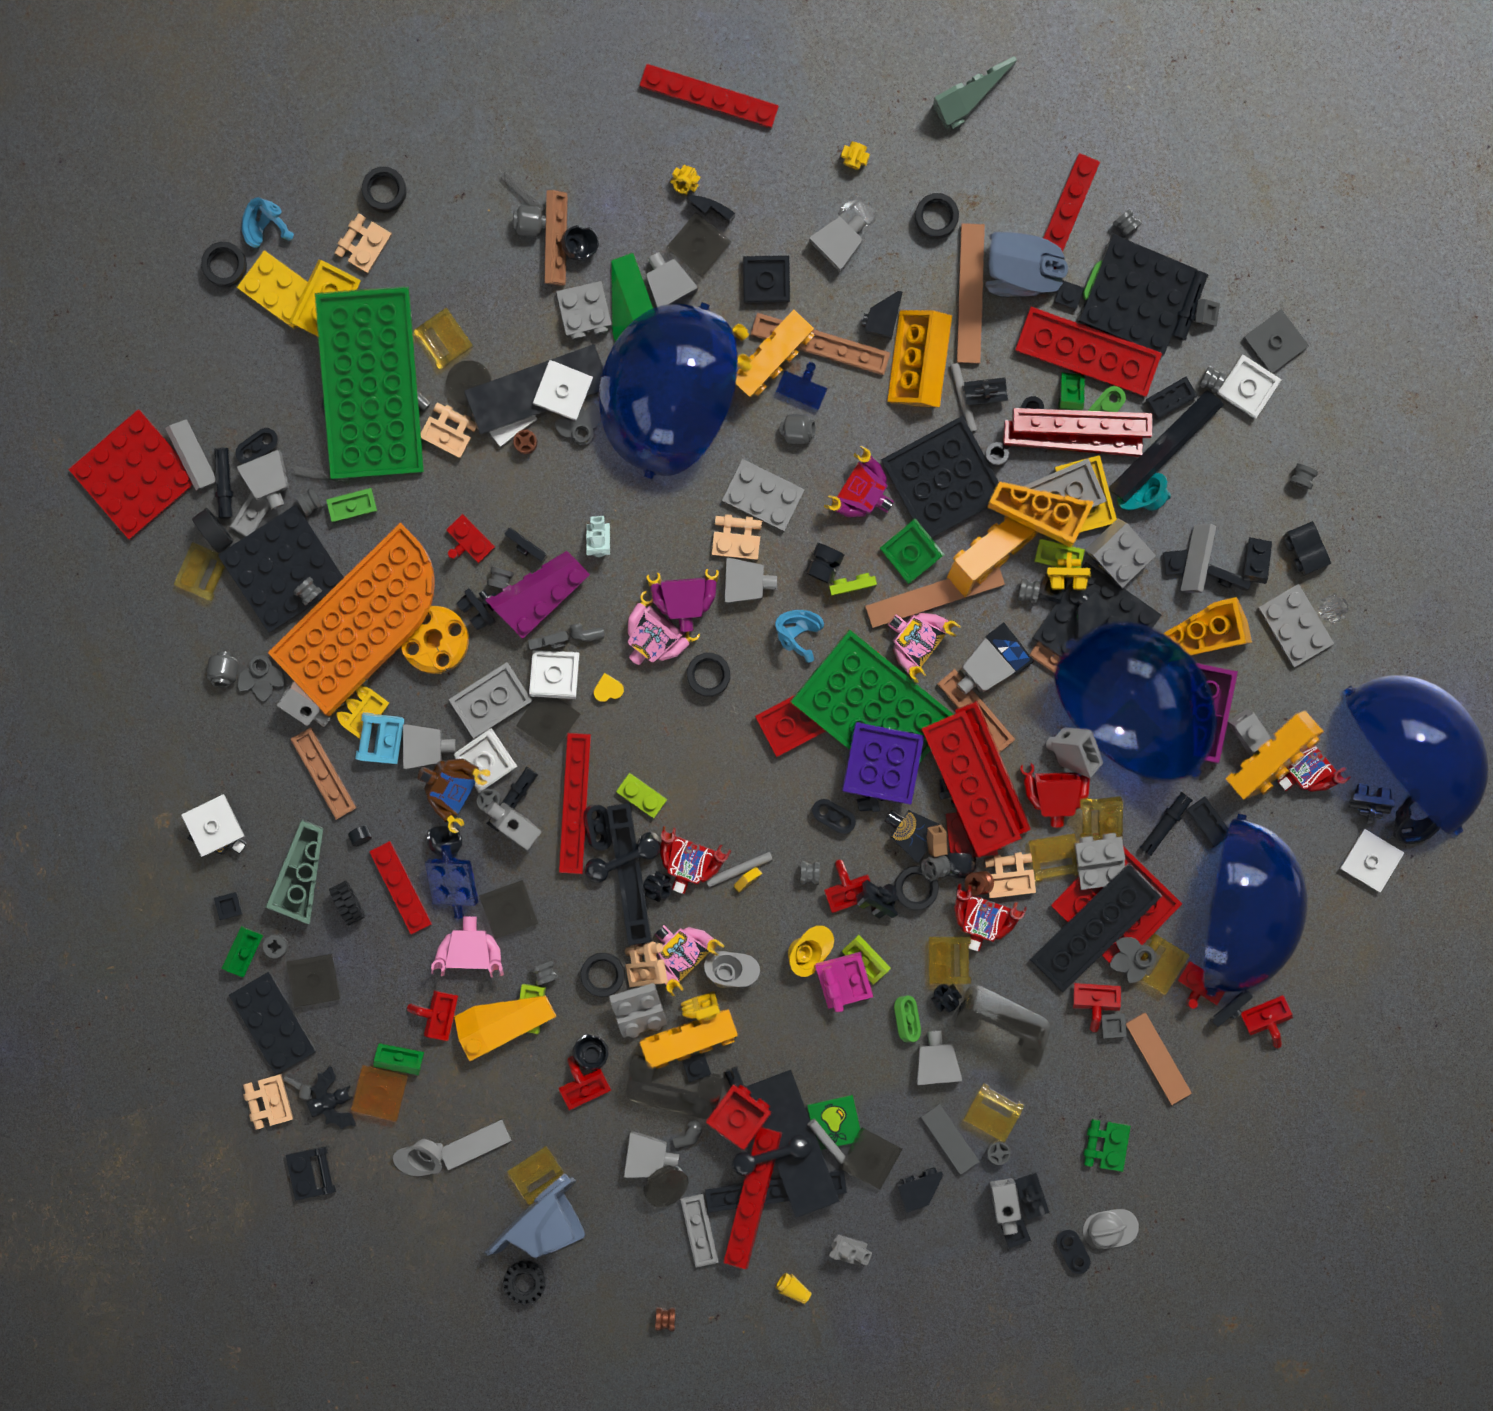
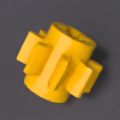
[841,141,870,170]
[670,164,701,195]

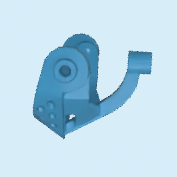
[242,197,294,248]
[775,610,824,663]

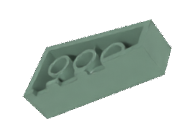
[266,819,323,925]

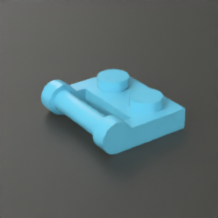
[355,712,404,764]

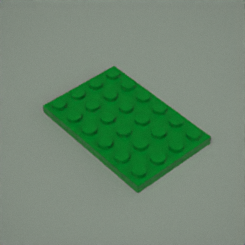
[790,629,954,763]

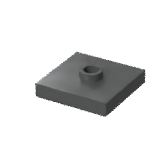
[1243,309,1309,373]

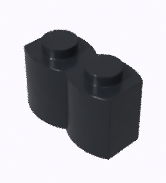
[1284,521,1331,576]

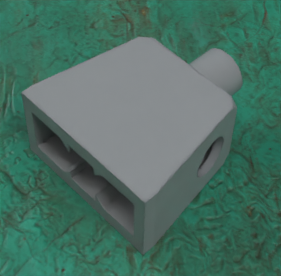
[809,215,866,272]
[646,252,698,312]
[237,450,289,509]
[725,558,777,603]
[957,638,1015,695]
[277,680,332,727]
[1228,709,1272,757]
[403,724,456,769]
[1046,727,1104,778]
[485,802,542,850]
[917,1030,962,1085]
[624,1131,679,1178]
[989,1178,1021,1235]

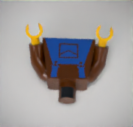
[417,758,490,833]

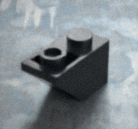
[897,1167,943,1213]

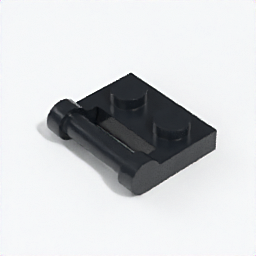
[286,1146,337,1201]

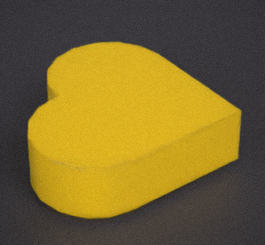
[594,673,624,702]
[734,867,762,893]

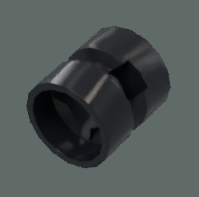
[805,543,845,585]

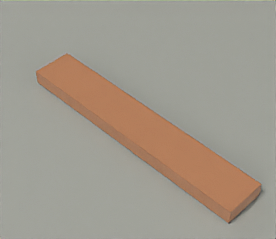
[957,224,985,364]
[751,313,890,376]
[865,567,1005,628]

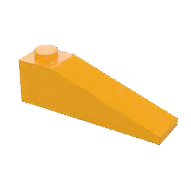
[1163,597,1252,661]
[454,996,556,1061]

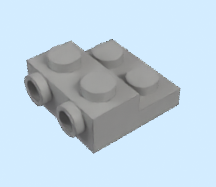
[556,281,612,340]
[1074,833,1125,890]
[609,983,668,1038]

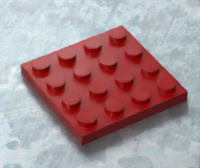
[68,409,193,540]
[1050,846,1182,963]

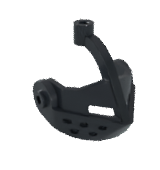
[1393,788,1442,844]

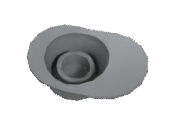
[704,951,760,988]
[393,1139,443,1176]
[1083,1209,1139,1249]

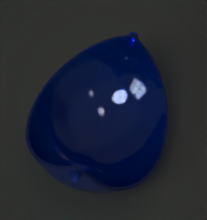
[599,302,738,479]
[1055,622,1216,782]
[1344,675,1489,836]
[1204,814,1308,997]

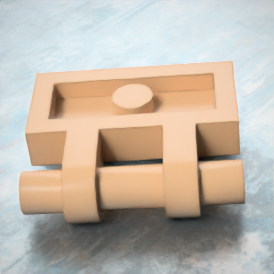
[334,213,392,274]
[421,402,477,459]
[712,514,762,560]
[985,852,1036,898]
[625,942,668,987]
[243,1074,294,1130]

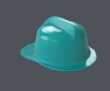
[1117,473,1171,511]

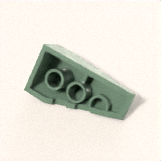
[933,56,1017,129]

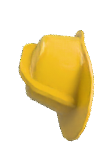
[788,926,834,977]

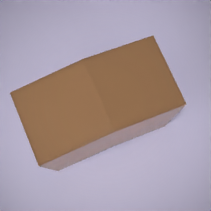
[927,825,948,857]

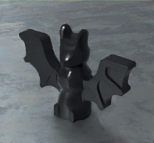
[306,1065,356,1129]

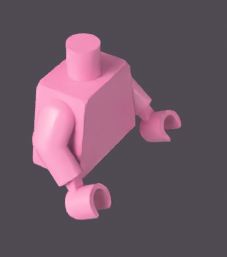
[431,916,504,977]

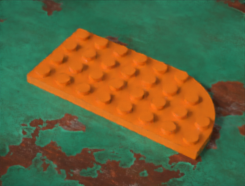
[268,522,435,717]

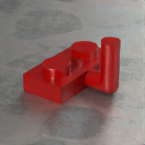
[446,514,495,563]
[824,860,871,913]
[1177,961,1229,1009]
[1073,983,1121,1032]
[407,990,458,1041]
[1241,995,1293,1048]
[559,1056,611,1110]

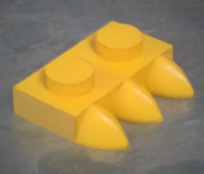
[337,686,389,739]
[681,991,720,1020]

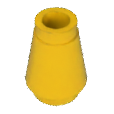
[775,1273,811,1304]

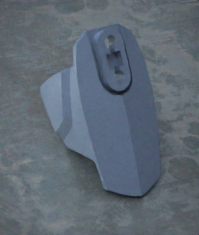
[986,232,1068,297]
[485,1174,585,1257]

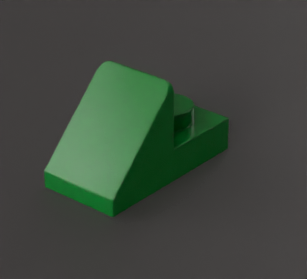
[1058,372,1085,410]

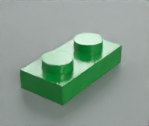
[222,926,263,978]
[373,1043,424,1075]

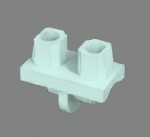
[586,516,610,557]

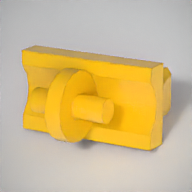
[1047,552,1091,590]

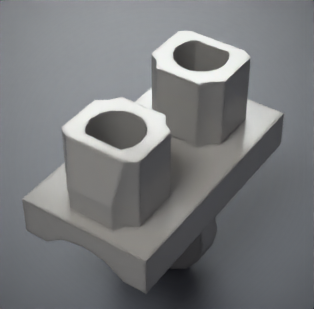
[829,1234,872,1266]

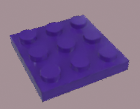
[842,722,924,805]

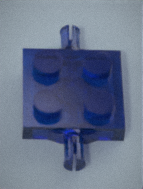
[425,844,479,919]

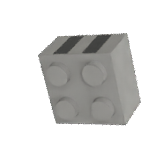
[1085,518,1156,588]

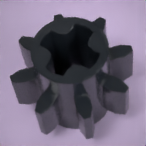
[643,871,672,902]
[931,983,962,1012]

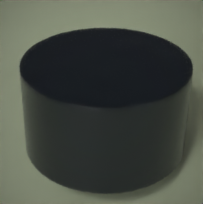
[348,826,372,846]

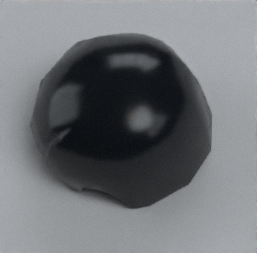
[561,225,599,261]
[427,826,462,856]
[945,853,976,879]
[573,1034,609,1070]

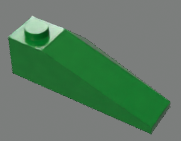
[611,253,664,355]

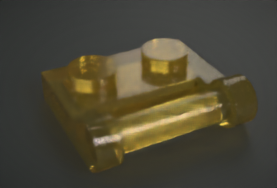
[413,307,473,370]
[174,542,225,601]
[1080,796,1123,841]
[1029,833,1078,882]
[1140,933,1190,995]
[929,937,971,984]
[964,1083,1025,1142]
[507,1145,566,1205]

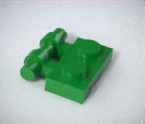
[1083,1119,1131,1172]

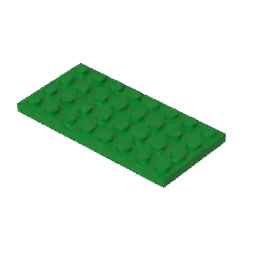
[315,286,424,479]

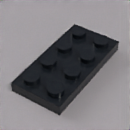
[229,971,316,1075]

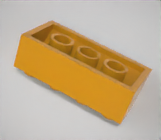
[887,310,952,407]

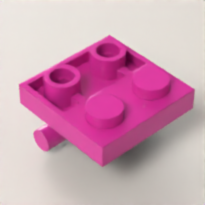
[816,952,873,1012]

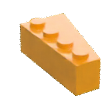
[729,310,815,397]
[987,482,1094,548]
[947,516,1038,598]
[1225,711,1324,799]
[640,1008,738,1069]

